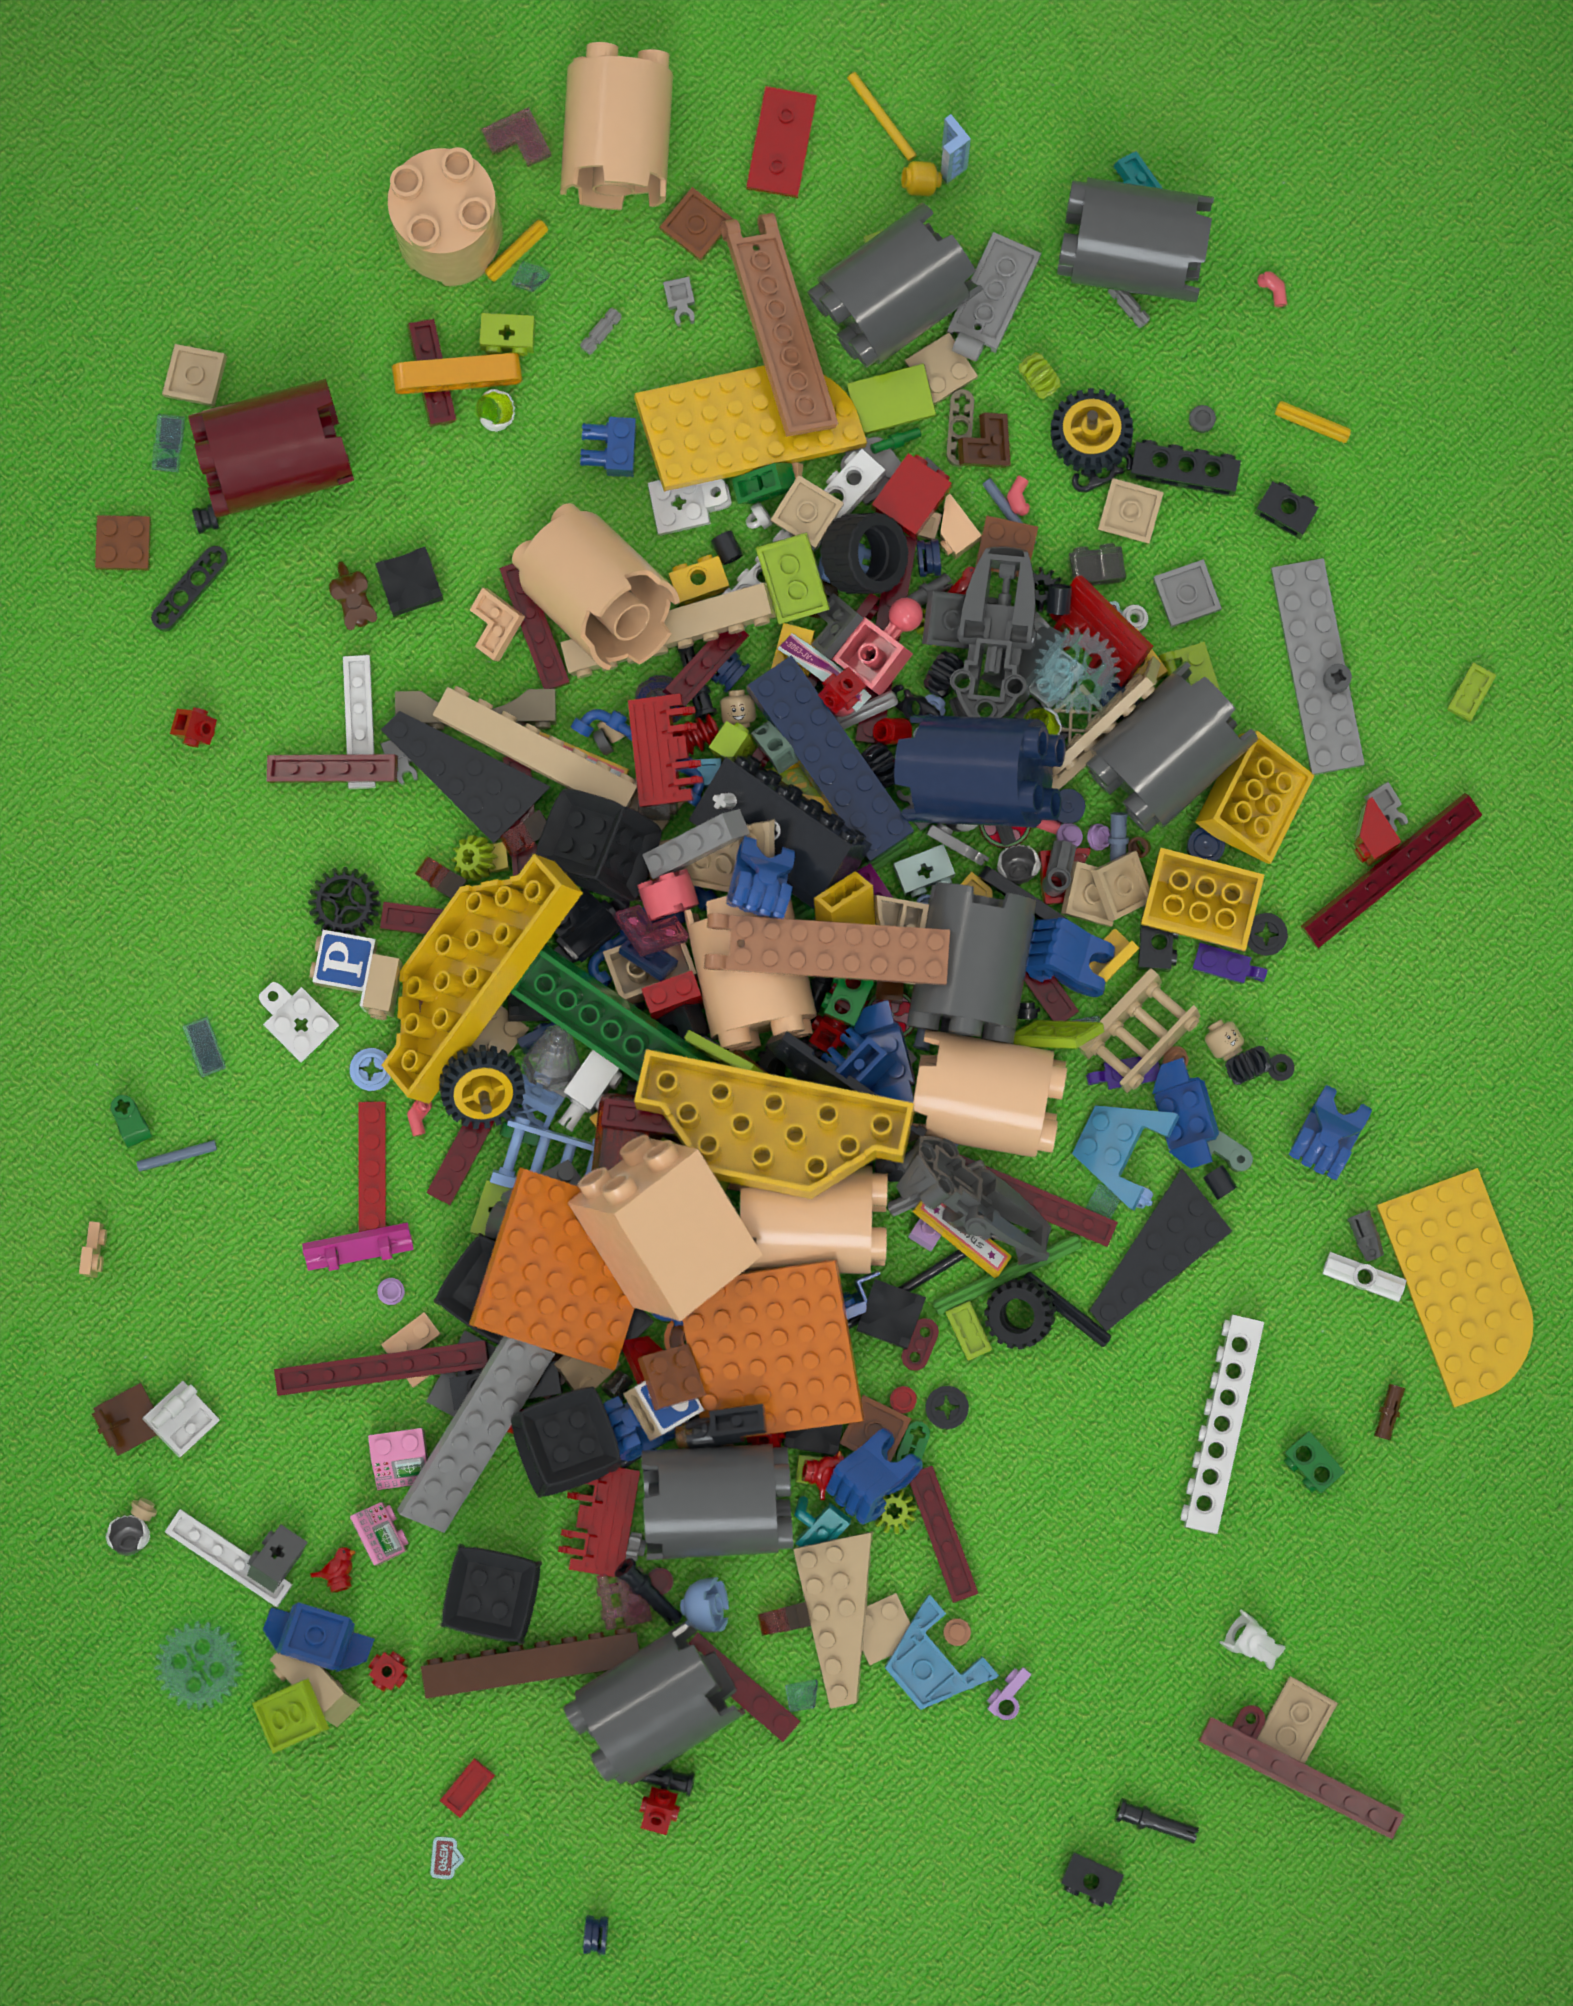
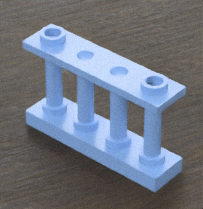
[490,1115,612,1189]

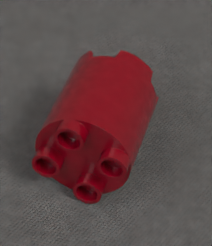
[188,379,354,518]

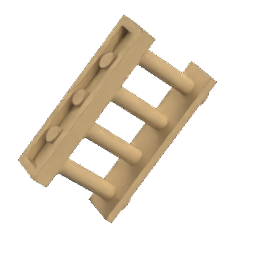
[1078,968,1201,1093]

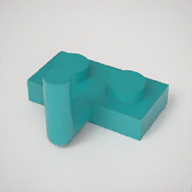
[1113,151,1163,189]
[795,1496,851,1547]

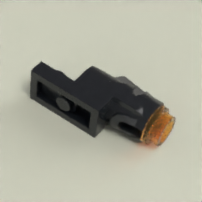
[675,1404,767,1449]

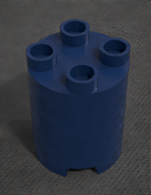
[894,715,1066,827]

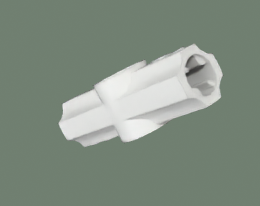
[1322,1252,1407,1302]

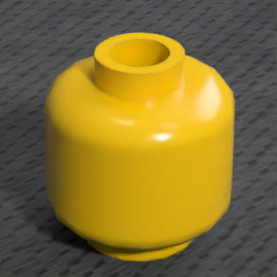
[901,161,942,196]

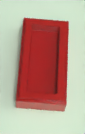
[440,1758,495,1818]

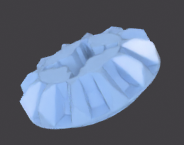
[350,1048,391,1091]

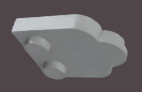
[841,437,901,506]
[926,823,989,866]

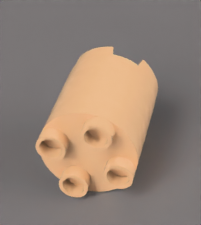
[560,42,673,210]
[388,147,503,286]
[512,503,680,670]
[684,896,817,1053]
[912,1029,1067,1158]
[740,1165,887,1274]

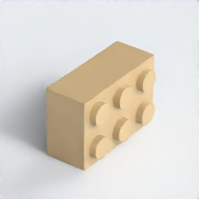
[603,924,698,1004]

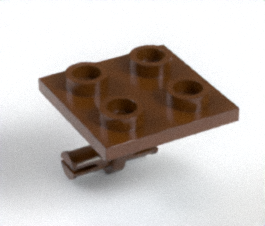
[91,1383,157,1456]

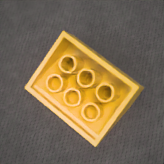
[1195,730,1315,864]
[1141,848,1265,952]

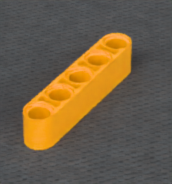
[392,353,522,394]

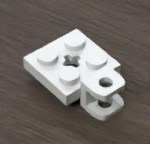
[648,479,732,536]
[259,982,339,1062]

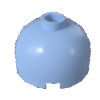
[680,1577,729,1632]

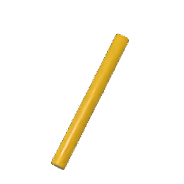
[847,72,917,161]

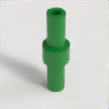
[870,427,921,454]

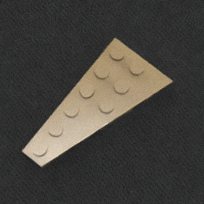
[1052,656,1161,785]
[648,819,775,892]
[793,1531,873,1709]

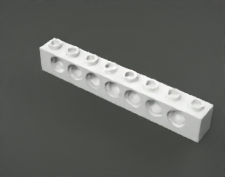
[722,449,886,629]
[1180,1315,1264,1534]

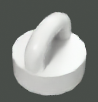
[746,502,772,529]

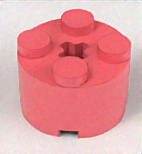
[637,869,699,921]

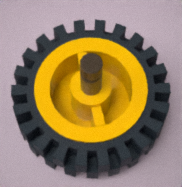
[1051,388,1133,474]
[439,1045,525,1129]

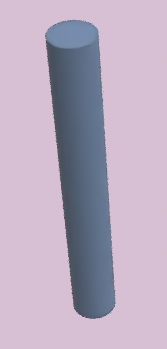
[982,478,1037,544]
[137,1140,217,1172]

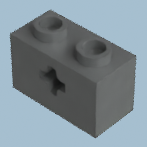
[247,1525,308,1593]

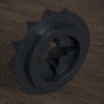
[1247,913,1288,956]
[925,1386,969,1429]

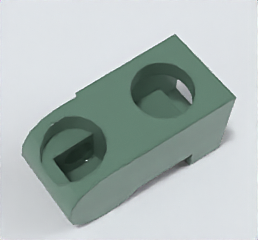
[751,721,798,774]
[1208,1130,1253,1172]

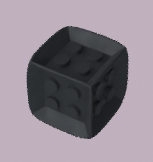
[536,789,662,901]
[433,1233,503,1345]
[511,1386,622,1498]
[440,1544,542,1644]

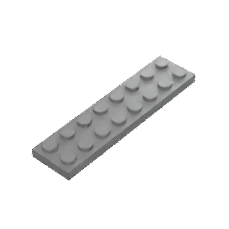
[1271,558,1365,775]
[397,1336,555,1533]

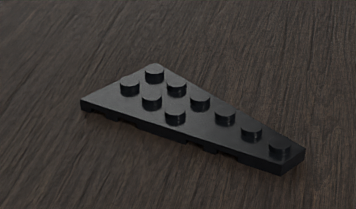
[381,711,551,844]
[766,1031,927,1143]
[1089,1168,1232,1332]

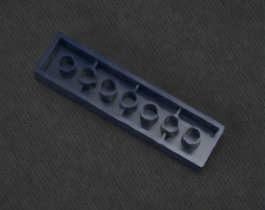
[746,655,914,864]

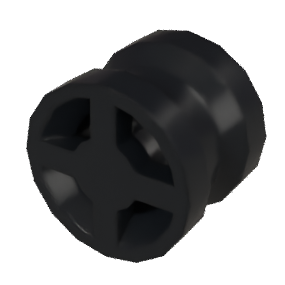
[192,504,220,534]

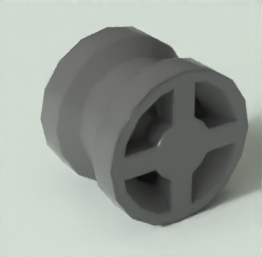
[1323,664,1352,693]

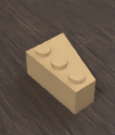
[874,895,929,985]
[270,1653,361,1727]

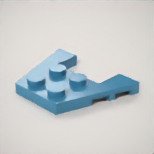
[1072,1106,1180,1211]
[885,1594,999,1710]

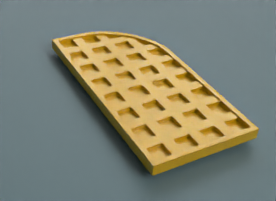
[634,365,867,492]
[1376,1168,1533,1408]

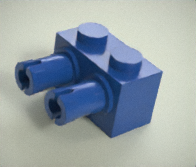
[580,417,637,477]
[821,1027,895,1089]

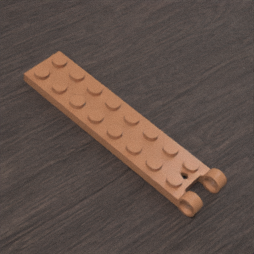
[721,213,838,437]
[704,913,950,985]

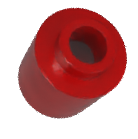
[873,718,913,745]

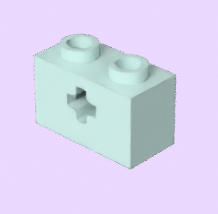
[893,844,955,898]

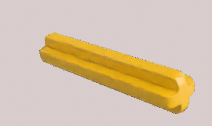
[485,220,548,282]
[1275,401,1351,443]

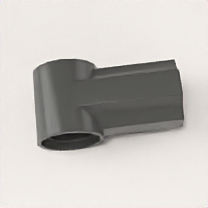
[1042,840,1077,897]

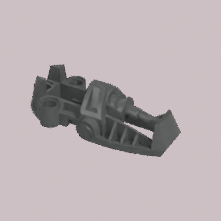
[950,546,1037,718]
[896,1136,1051,1265]

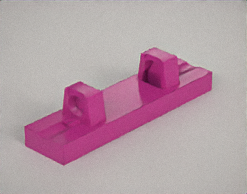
[302,1223,414,1271]

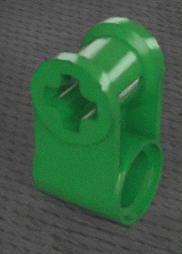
[110,1095,152,1148]

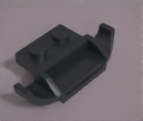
[554,889,630,963]

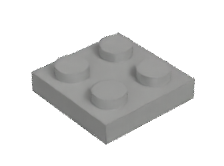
[1153,559,1222,628]

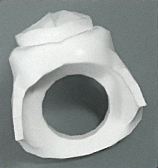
[1220,1610,1285,1670]

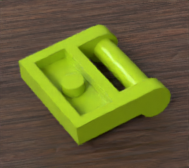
[1159,642,1221,692]

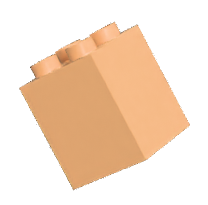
[568,1135,763,1321]

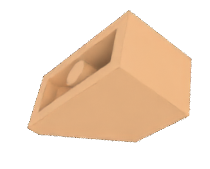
[939,494,982,559]

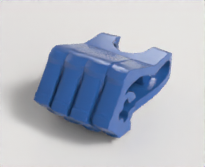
[726,836,795,919]
[1026,918,1115,997]
[1289,1085,1372,1180]
[603,1396,690,1461]
[826,1428,923,1524]

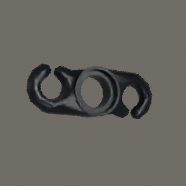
[1072,453,1133,493]
[891,684,941,720]

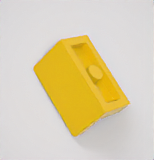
[1089,929,1139,982]

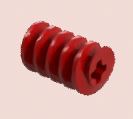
[674,714,719,755]

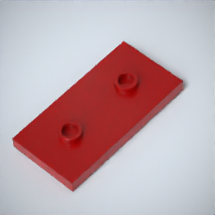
[746,86,817,198]

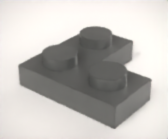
[812,593,864,660]

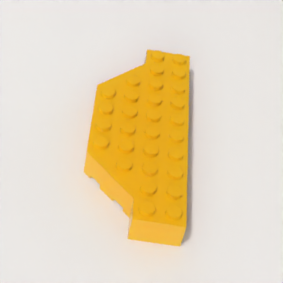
[381,854,583,1104]
[634,1050,915,1199]

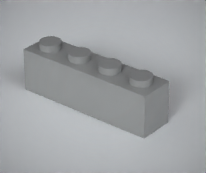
[642,809,750,879]

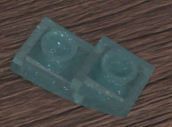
[152,414,185,472]
[182,1016,227,1077]

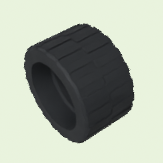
[821,513,909,594]

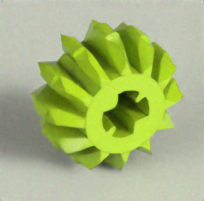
[1019,352,1060,399]
[451,835,498,881]
[875,1489,917,1534]

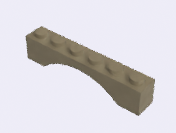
[395,689,557,731]

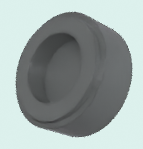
[1189,405,1216,433]
[593,728,614,756]

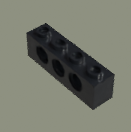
[1130,440,1241,497]
[449,1360,563,1410]

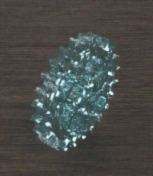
[1034,627,1121,714]
[154,1621,244,1710]

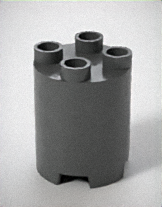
[1057,177,1214,303]
[807,203,983,368]
[1086,661,1258,834]
[906,883,1036,1044]
[642,1444,793,1560]
[563,1621,745,1785]

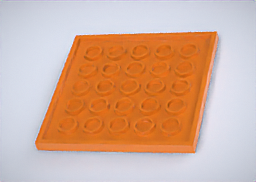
[469,1168,635,1371]
[682,1259,864,1437]

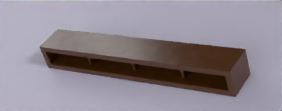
[421,1628,640,1699]

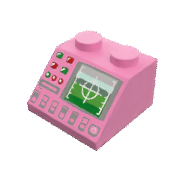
[368,1428,428,1490]
[350,1502,409,1566]

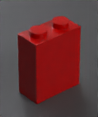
[871,453,952,540]
[642,970,704,1020]

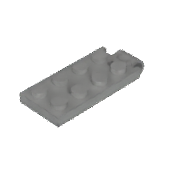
[948,232,1041,362]

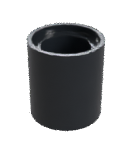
[711,531,744,565]
[1046,584,1072,615]
[1203,1165,1237,1200]

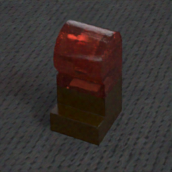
[500,810,547,857]
[415,856,469,900]
[757,1602,811,1636]

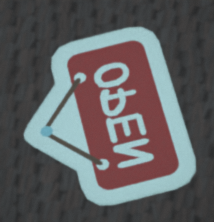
[430,1837,464,1879]

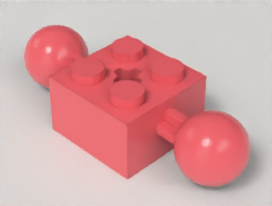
[828,598,923,717]

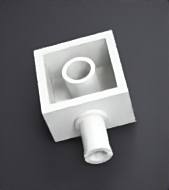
[558,1050,624,1132]

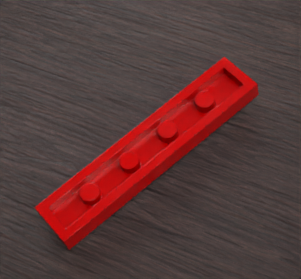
[358,1102,386,1232]

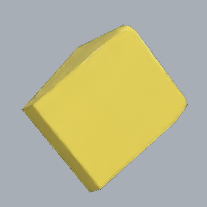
[489,842,509,873]

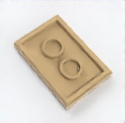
[1256,1676,1338,1764]

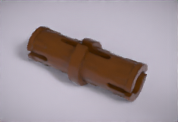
[1374,1384,1405,1441]

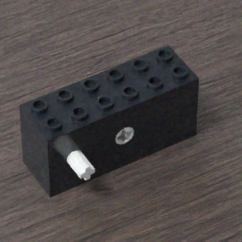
[689,755,872,909]

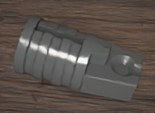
[1347,1210,1384,1261]

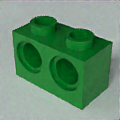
[732,463,796,504]
[822,978,875,1028]
[1283,1431,1345,1494]

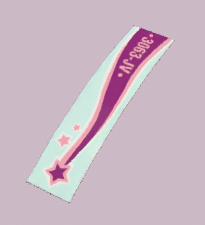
[777,633,871,712]

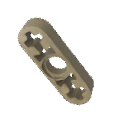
[946,389,974,467]

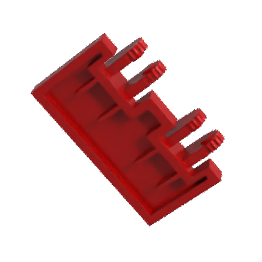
[1049,575,1154,687]
[628,694,703,807]
[558,1468,640,1578]

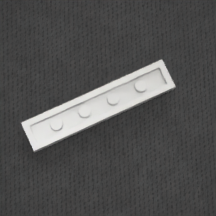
[343,655,376,789]
[165,1509,293,1607]

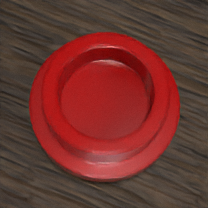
[890,1386,917,1413]

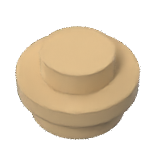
[131,1498,157,1521]

